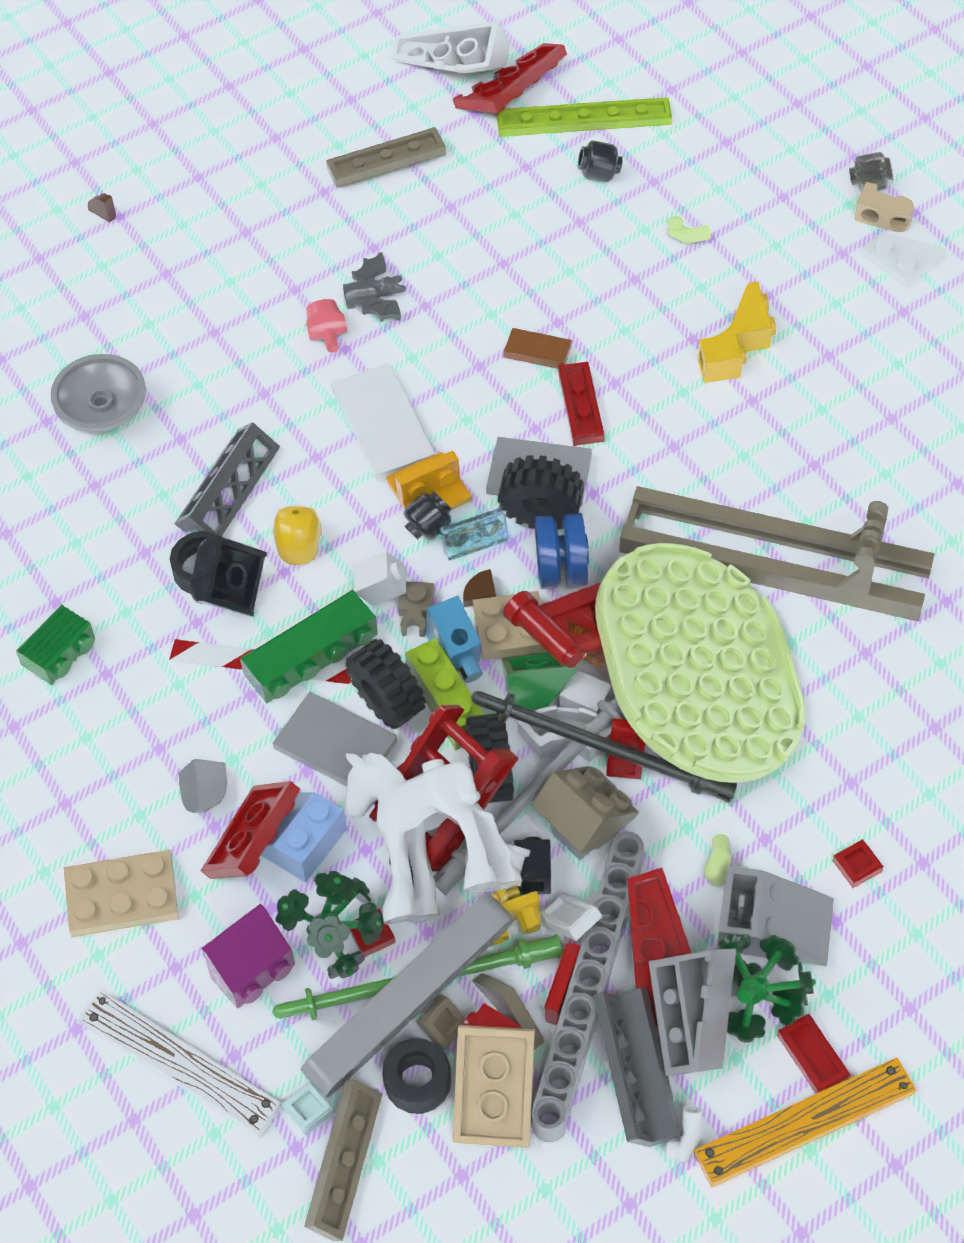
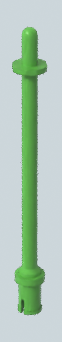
[272,934,563,1021]

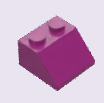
[201,903,295,1009]

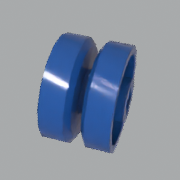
[535,513,589,590]

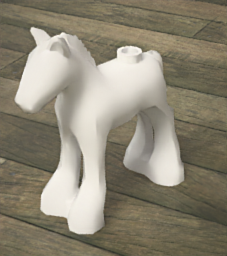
[344,753,522,924]

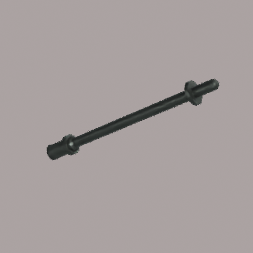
[471,691,737,803]

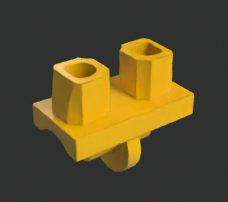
[491,886,541,946]

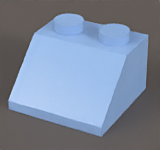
[261,792,347,883]

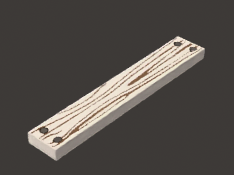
[78,989,282,1138]

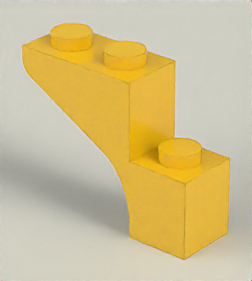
[697,281,776,383]

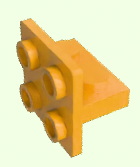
[386,450,472,510]

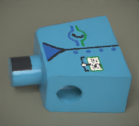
[425,595,483,683]

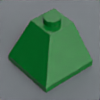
[501,652,577,711]

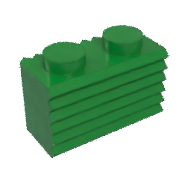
[15,604,95,685]

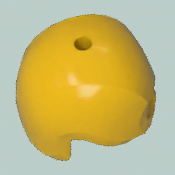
[273,505,322,565]

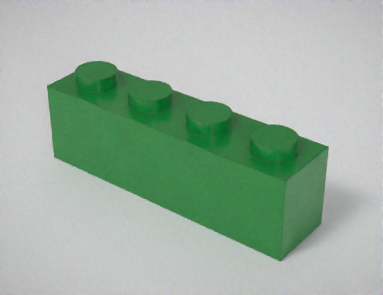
[240,589,378,704]

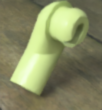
[704,834,731,887]

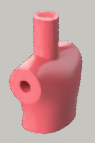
[306,299,348,353]

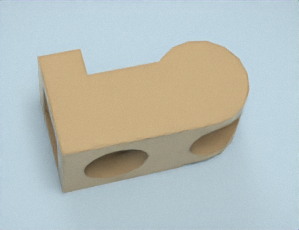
[854,181,915,232]

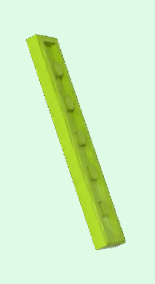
[497,97,672,137]

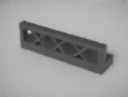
[174,422,281,536]
[594,988,682,1148]

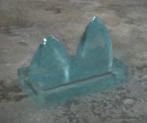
[440,507,510,561]

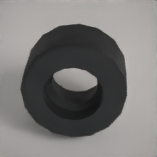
[382,1038,451,1114]

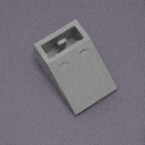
[717,865,834,966]

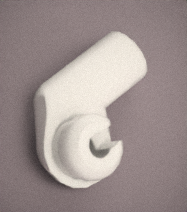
[666,1106,702,1163]

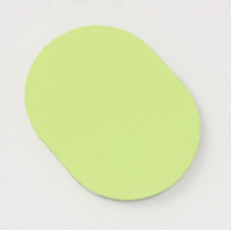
[595,543,805,783]

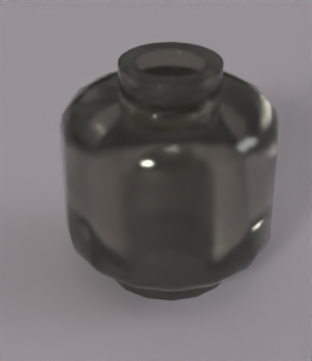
[849,151,894,192]

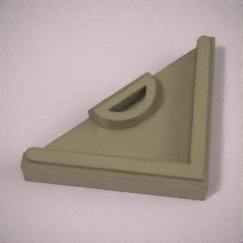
[472,973,545,1049]

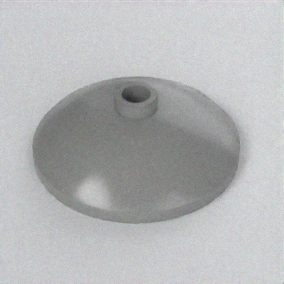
[50,354,146,432]

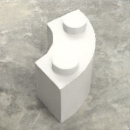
[517,705,612,763]

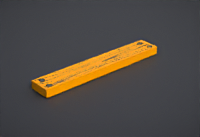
[694,1057,917,1188]

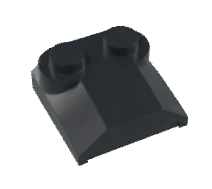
[190,535,267,617]

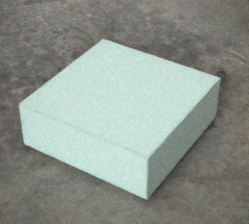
[281,1081,335,1136]

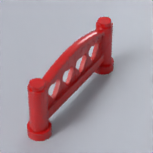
[503,582,603,668]

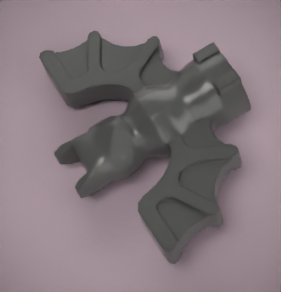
[342,252,406,322]

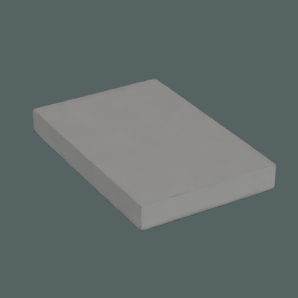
[486,436,592,507]
[272,691,398,787]

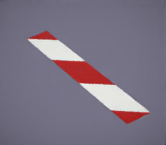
[169,639,351,685]

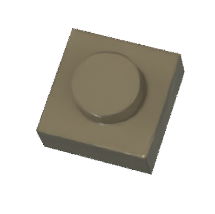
[416,995,466,1050]

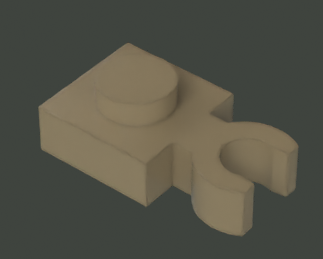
[398,581,435,637]

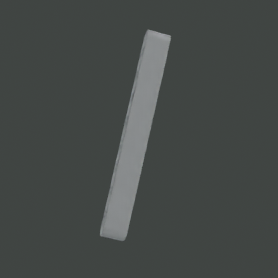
[532,831,644,1142]

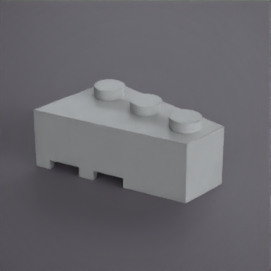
[649,949,736,1076]

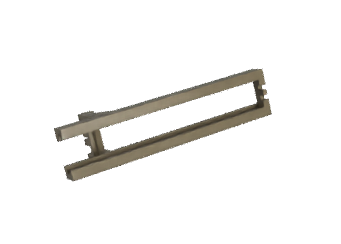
[619,486,935,622]

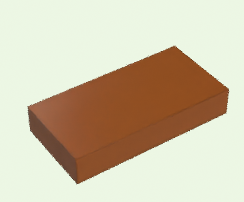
[504,327,572,369]

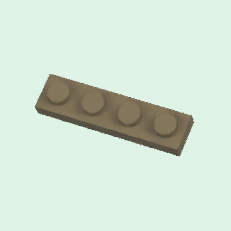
[326,127,446,188]
[304,1079,383,1242]

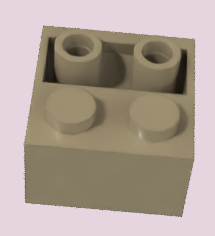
[531,766,639,853]

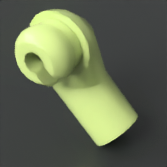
[666,216,711,244]

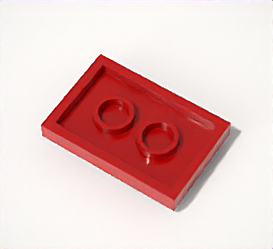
[200,781,301,879]

